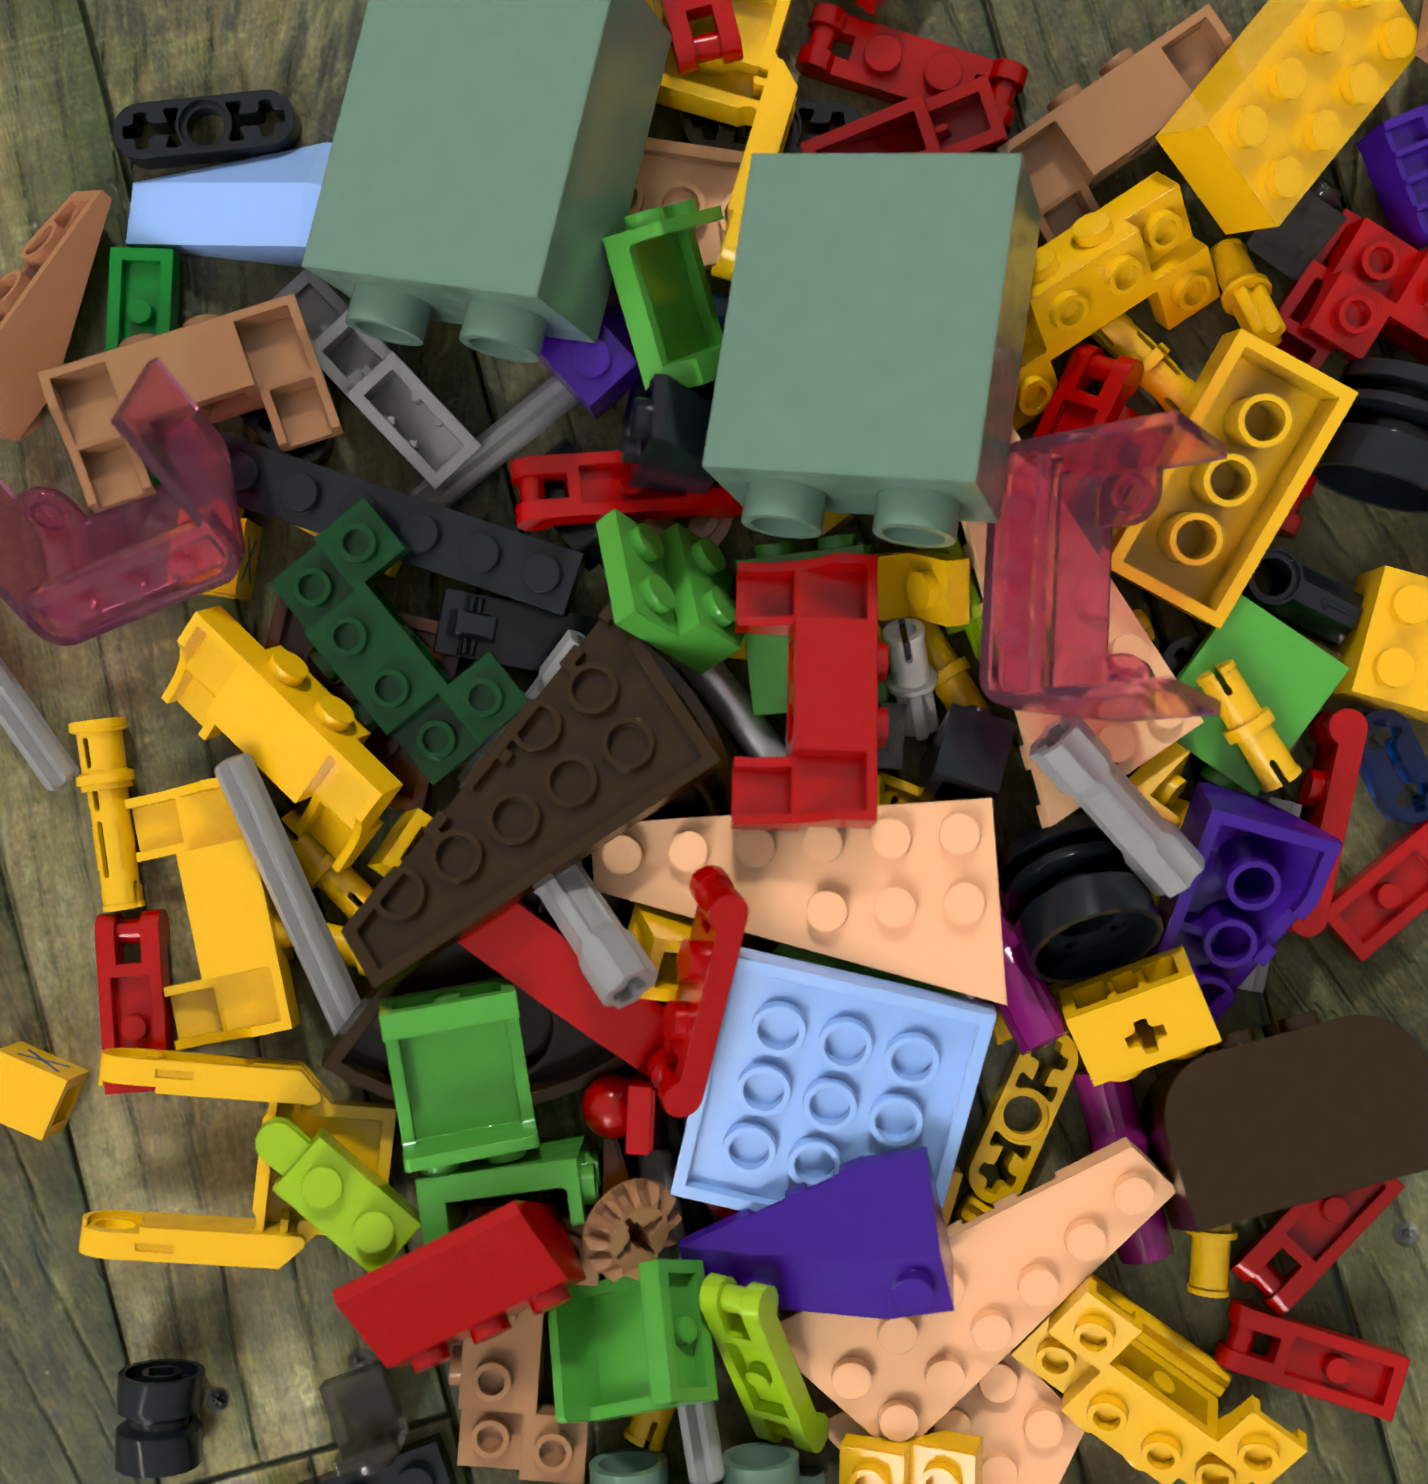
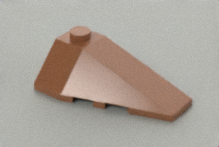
[0,190,112,442]

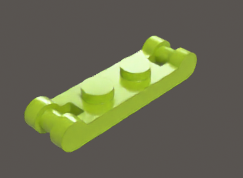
[699,1273,829,1453]

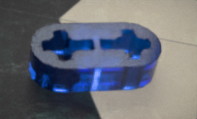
[1359,709,1428,823]

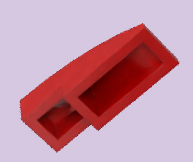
[799,74,1009,153]

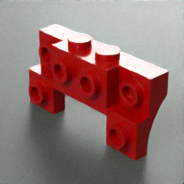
[1299,217,1428,365]
[730,552,889,832]

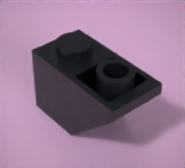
[619,373,715,494]
[919,702,1016,802]

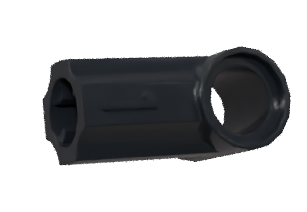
[1241,547,1364,646]

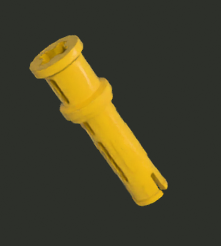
[68,716,146,912]

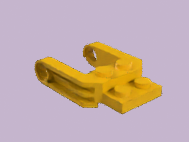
[652,0,798,281]
[78,1048,397,1269]

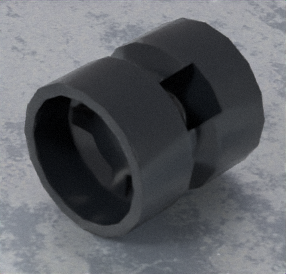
[114,1358,205,1479]

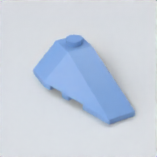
[125,142,332,267]

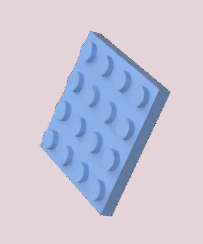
[670,947,997,1211]

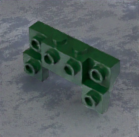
[269,497,530,786]

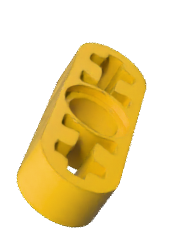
[964,1034,1079,1204]

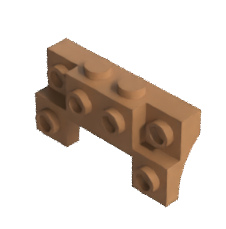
[995,3,1233,247]
[37,293,344,513]
[449,1197,600,1484]

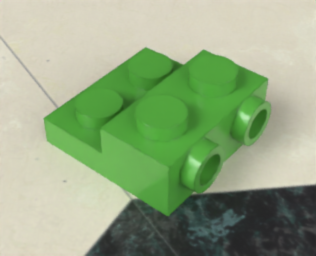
[596,508,744,674]

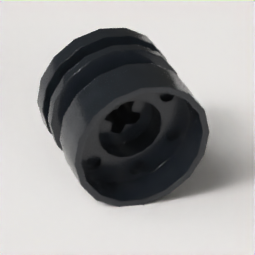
[1311,357,1428,513]
[997,813,1164,984]

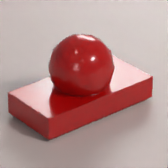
[581,1070,663,1155]

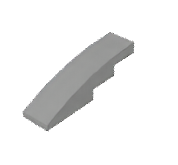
[272,269,482,491]

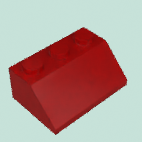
[331,1200,587,1374]

